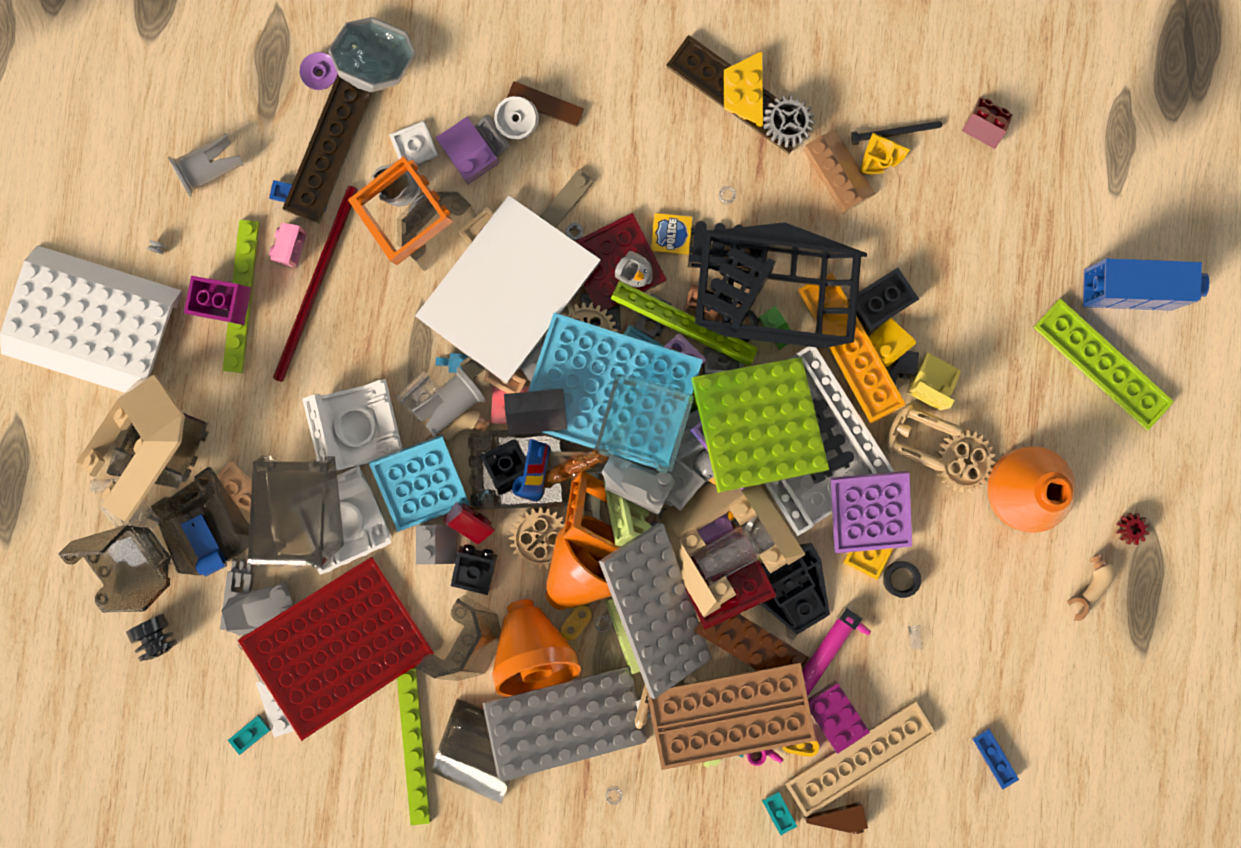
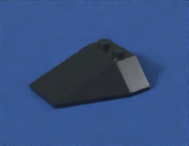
[760,543,830,635]

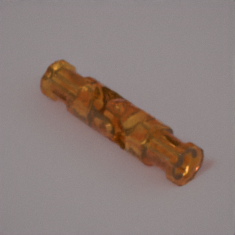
[543,446,607,489]

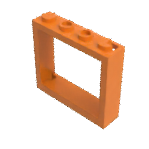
[348,156,453,265]
[563,471,637,558]

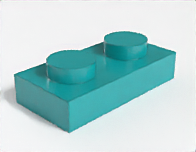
[228,715,271,755]
[762,791,797,836]

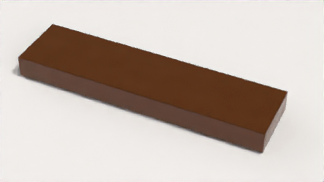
[507,81,584,127]

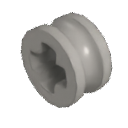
[566,223,583,241]
[147,240,166,255]

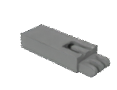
[220,558,254,630]

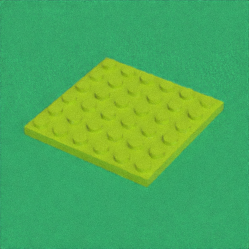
[691,357,829,493]

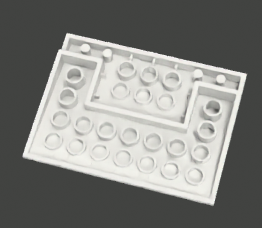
[415,195,601,384]

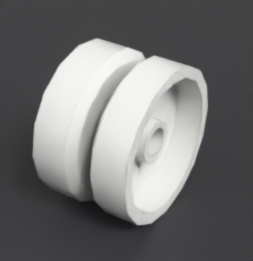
[494,96,539,139]

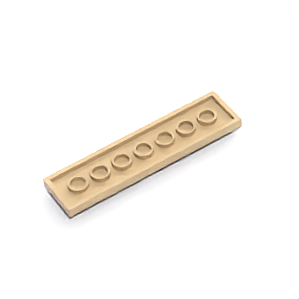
[785,701,937,817]

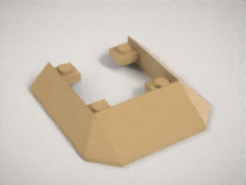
[76,375,185,523]
[660,482,805,618]

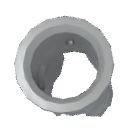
[168,133,244,197]
[372,163,421,207]
[412,367,486,437]

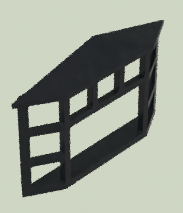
[695,222,867,348]

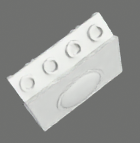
[303,379,403,474]
[288,466,392,575]

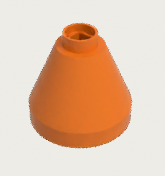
[987,447,1076,533]
[545,516,615,610]
[492,599,581,697]

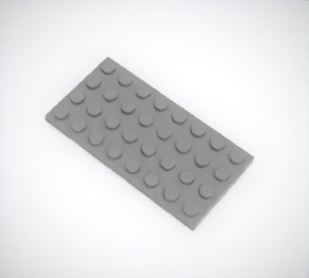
[599,523,712,699]
[483,666,646,782]

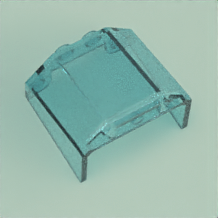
[595,374,694,473]

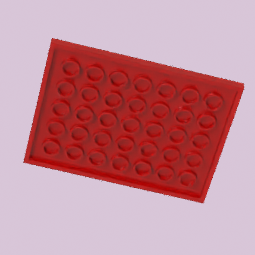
[237,557,434,741]

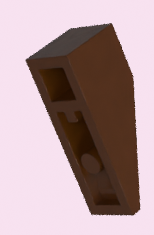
[804,802,868,834]

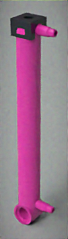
[746,607,871,766]

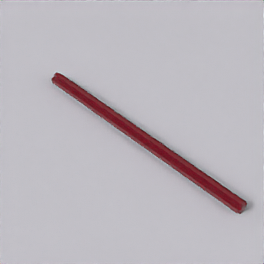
[273,186,358,382]

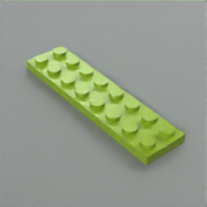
[1033,299,1174,430]

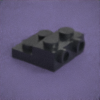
[450,544,498,595]

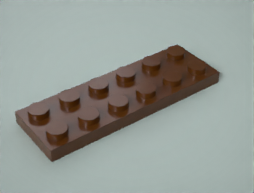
[694,614,809,670]

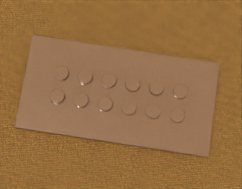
[647,662,816,770]

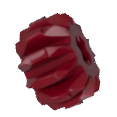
[1116,513,1150,545]

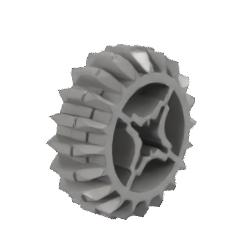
[763,95,815,147]

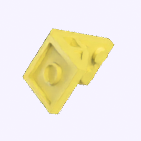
[906,352,961,411]

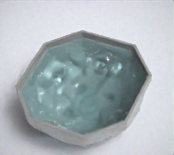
[329,17,416,92]

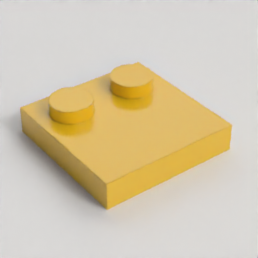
[868,318,916,367]

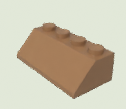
[803,130,875,214]

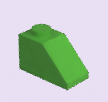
[758,306,790,350]

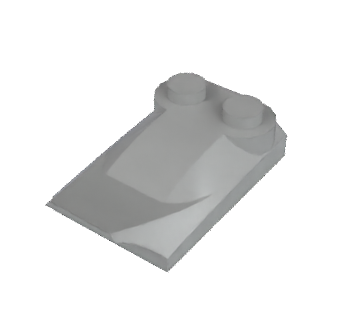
[602,454,675,515]
[221,582,293,636]

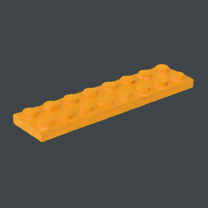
[798,272,906,424]

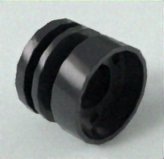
[126,614,178,662]

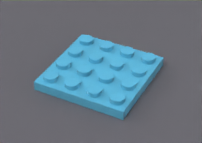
[369,435,470,532]

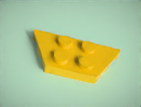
[724,52,763,127]

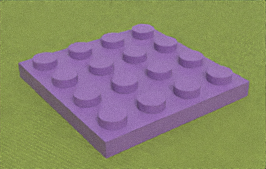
[830,471,912,553]

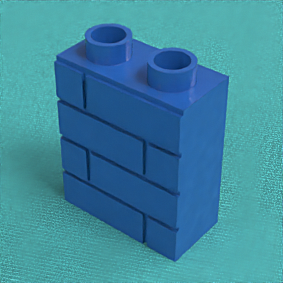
[1083,258,1210,311]

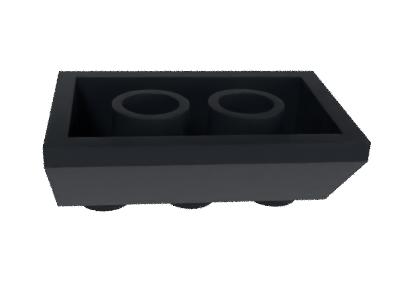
[504,389,568,435]

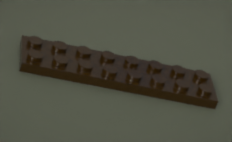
[666,35,804,154]
[282,74,373,224]

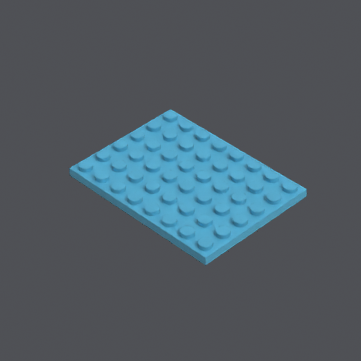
[528,313,703,472]

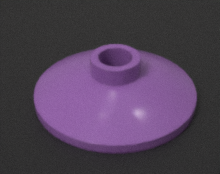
[299,52,338,90]

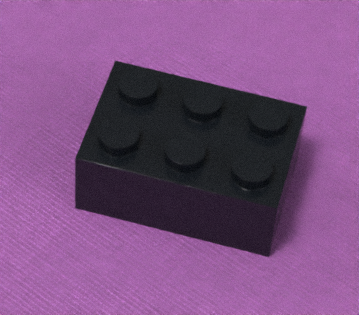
[848,267,919,333]

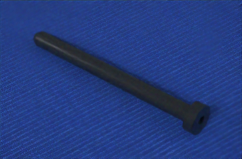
[851,121,942,145]

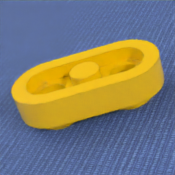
[561,605,592,640]
[782,740,819,757]

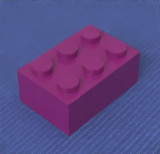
[184,276,252,325]
[808,681,870,754]

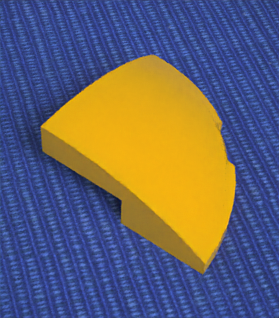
[860,133,910,174]

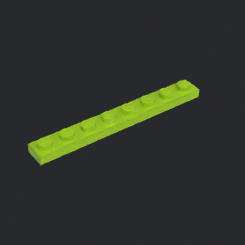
[222,220,260,373]
[611,281,758,366]
[397,668,431,826]

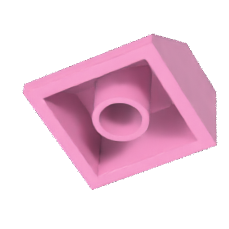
[269,223,307,268]

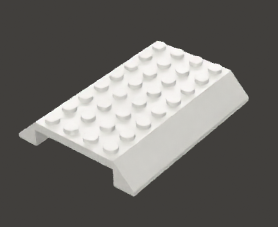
[0,245,182,392]
[765,347,894,536]

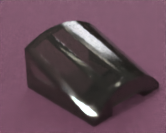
[151,467,257,576]
[431,698,510,804]

